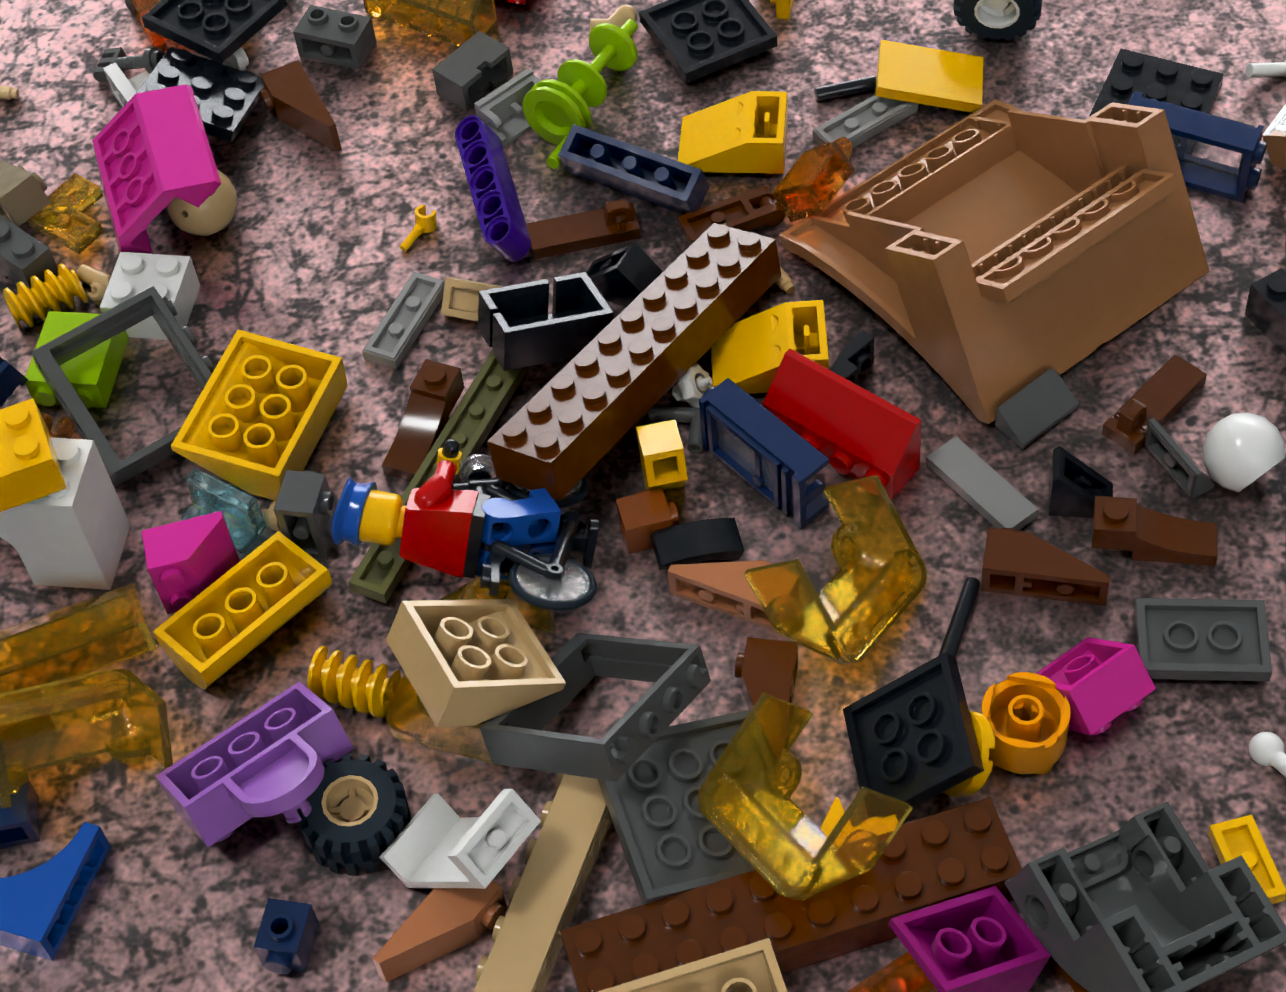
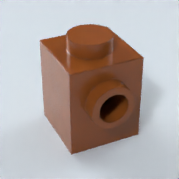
[616,488,680,554]

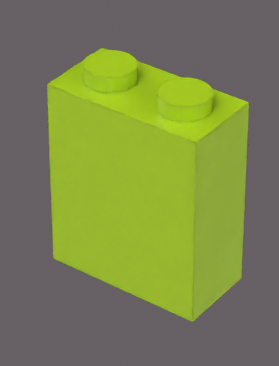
[25,311,129,408]

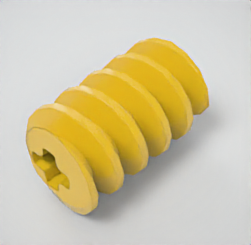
[3,263,88,332]
[307,645,401,718]

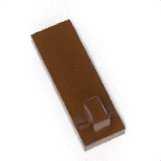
[527,198,641,260]
[1102,355,1207,454]

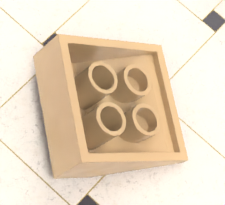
[386,599,566,727]

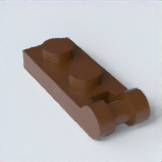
[677,186,786,246]

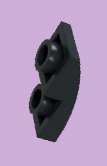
[831,330,874,385]
[650,518,744,570]

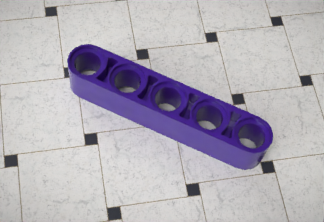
[455,115,531,262]

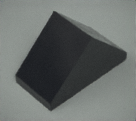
[1048,446,1113,518]

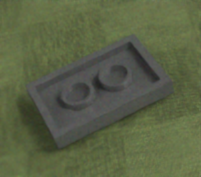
[1134,598,1272,681]

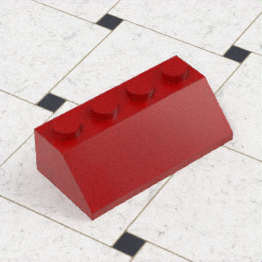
[763,348,921,500]

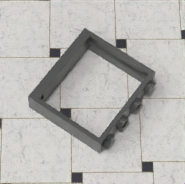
[31,286,215,488]
[480,633,711,782]

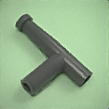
[649,406,703,453]

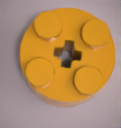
[981,672,1071,774]

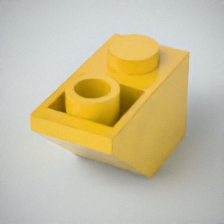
[636,419,688,491]

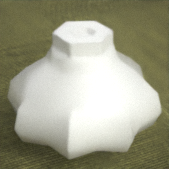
[672,363,713,408]

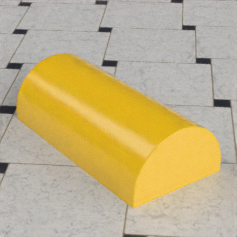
[152,531,332,689]

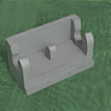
[474,68,541,147]

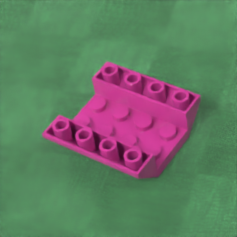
[92,84,221,254]

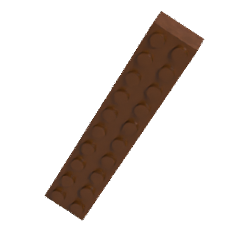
[487,223,781,500]
[560,797,1022,992]

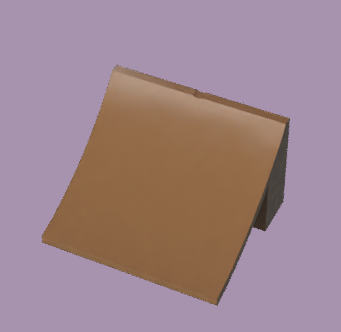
[779,99,1210,424]

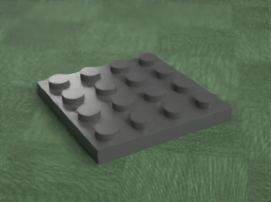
[597,709,810,905]

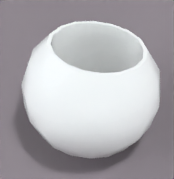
[1202,412,1285,493]

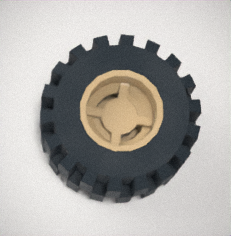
[297,754,411,875]

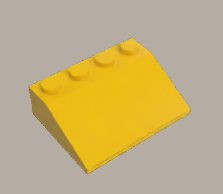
[171,329,348,501]

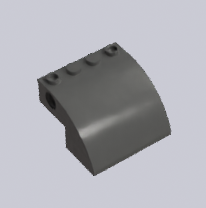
[1004,802,1286,992]

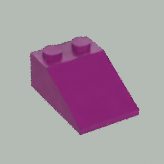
[888,886,1051,992]

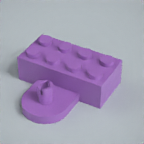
[155,681,354,847]

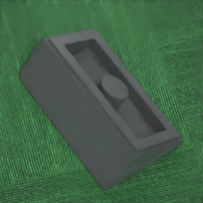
[995,368,1079,449]
[1145,418,1215,499]

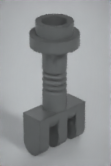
[93,46,165,82]

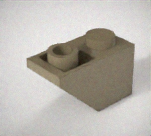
[0,160,51,227]

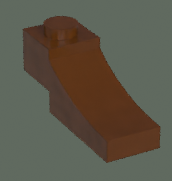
[382,359,465,482]
[1091,496,1218,566]

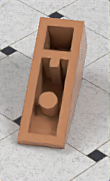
[667,560,802,635]
[372,880,507,982]

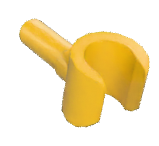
[399,205,437,252]

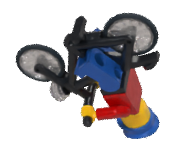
[331,439,599,611]

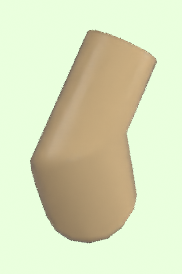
[590,4,637,32]
[76,264,111,305]

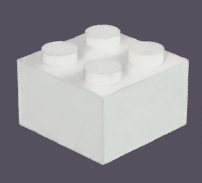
[100,252,200,340]

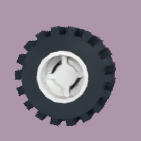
[953,0,1042,41]

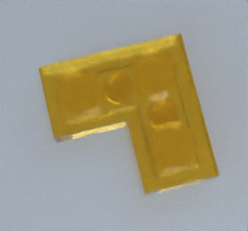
[27,173,104,254]

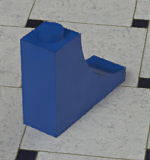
[0,822,111,961]

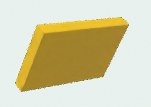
[875,40,984,113]

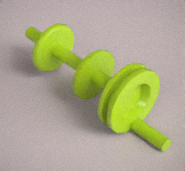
[522,19,638,169]

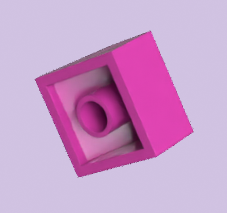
[141,511,240,614]
[1036,637,1156,735]

